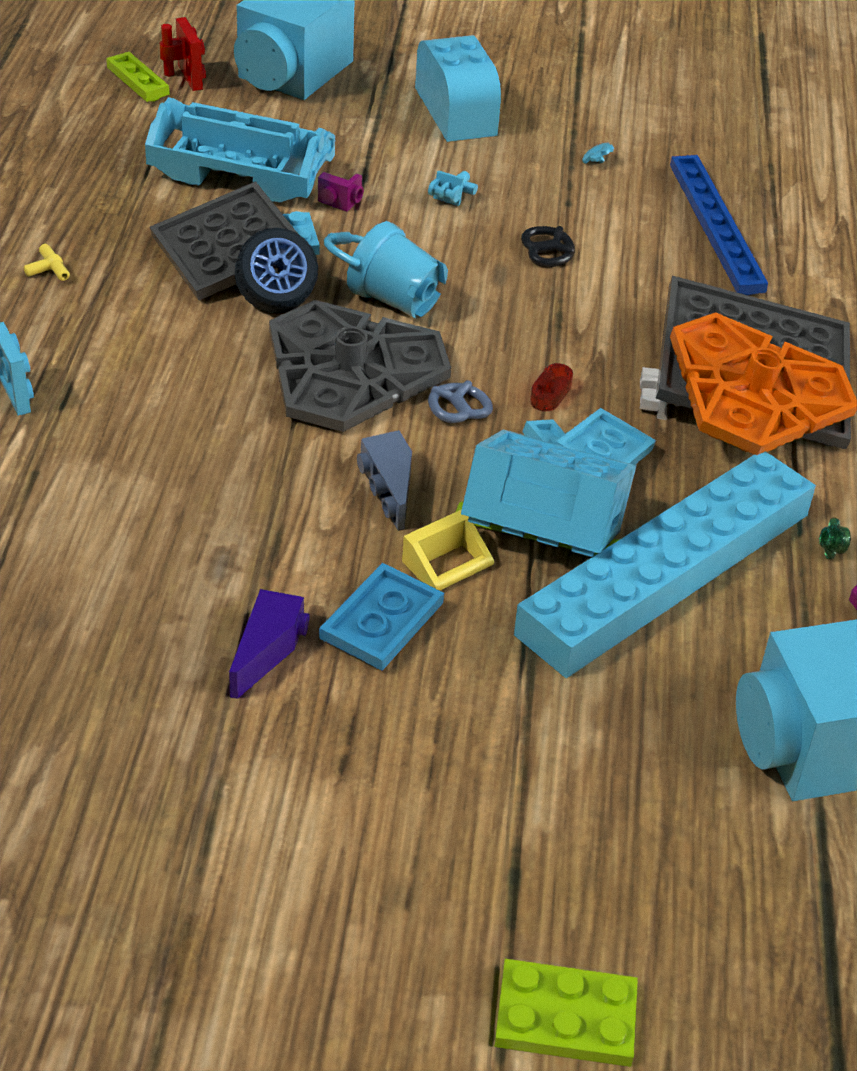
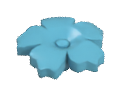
[582,142,614,164]

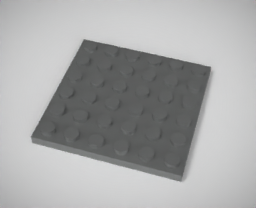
[655,275,851,449]

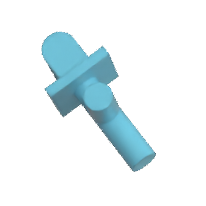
[428,171,478,206]

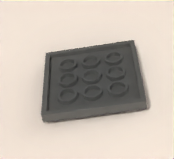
[150,181,298,300]

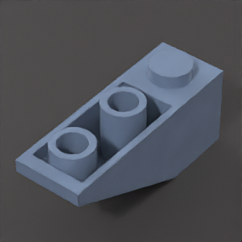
[357,430,412,531]

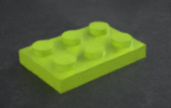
[494,959,638,1067]

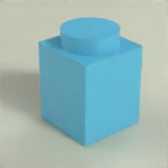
[234,0,355,100]
[736,619,857,801]

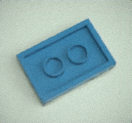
[319,563,444,671]

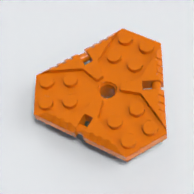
[670,312,857,455]

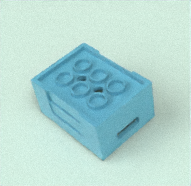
[461,429,637,557]

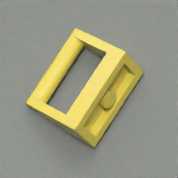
[402,509,494,591]

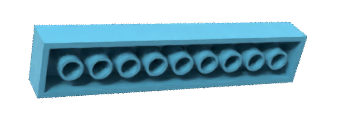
[514,451,816,678]

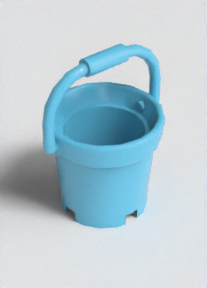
[324,221,448,318]

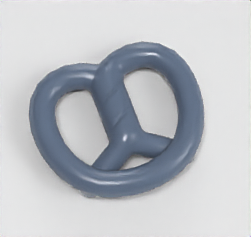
[428,380,493,423]

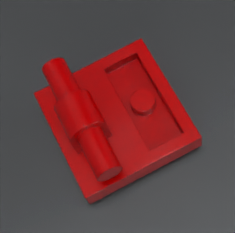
[159,17,206,91]

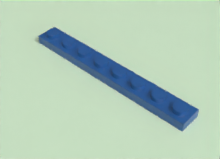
[670,155,768,295]

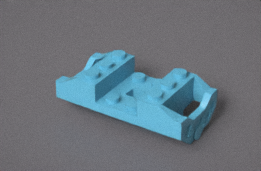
[145,97,335,202]

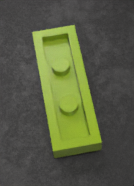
[106,52,170,102]

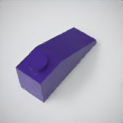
[229,589,310,699]

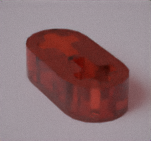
[530,363,573,411]

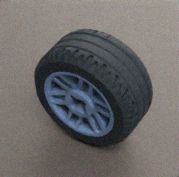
[235,228,318,313]

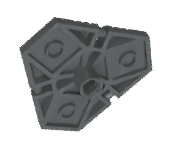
[269,300,451,432]

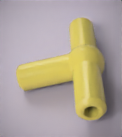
[24,244,70,281]

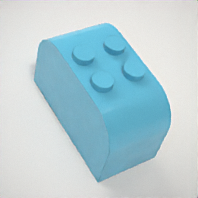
[415,35,501,142]

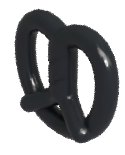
[521,226,575,267]

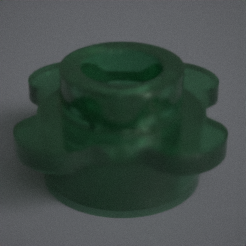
[819,517,851,560]

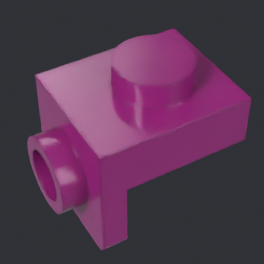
[318,172,364,212]

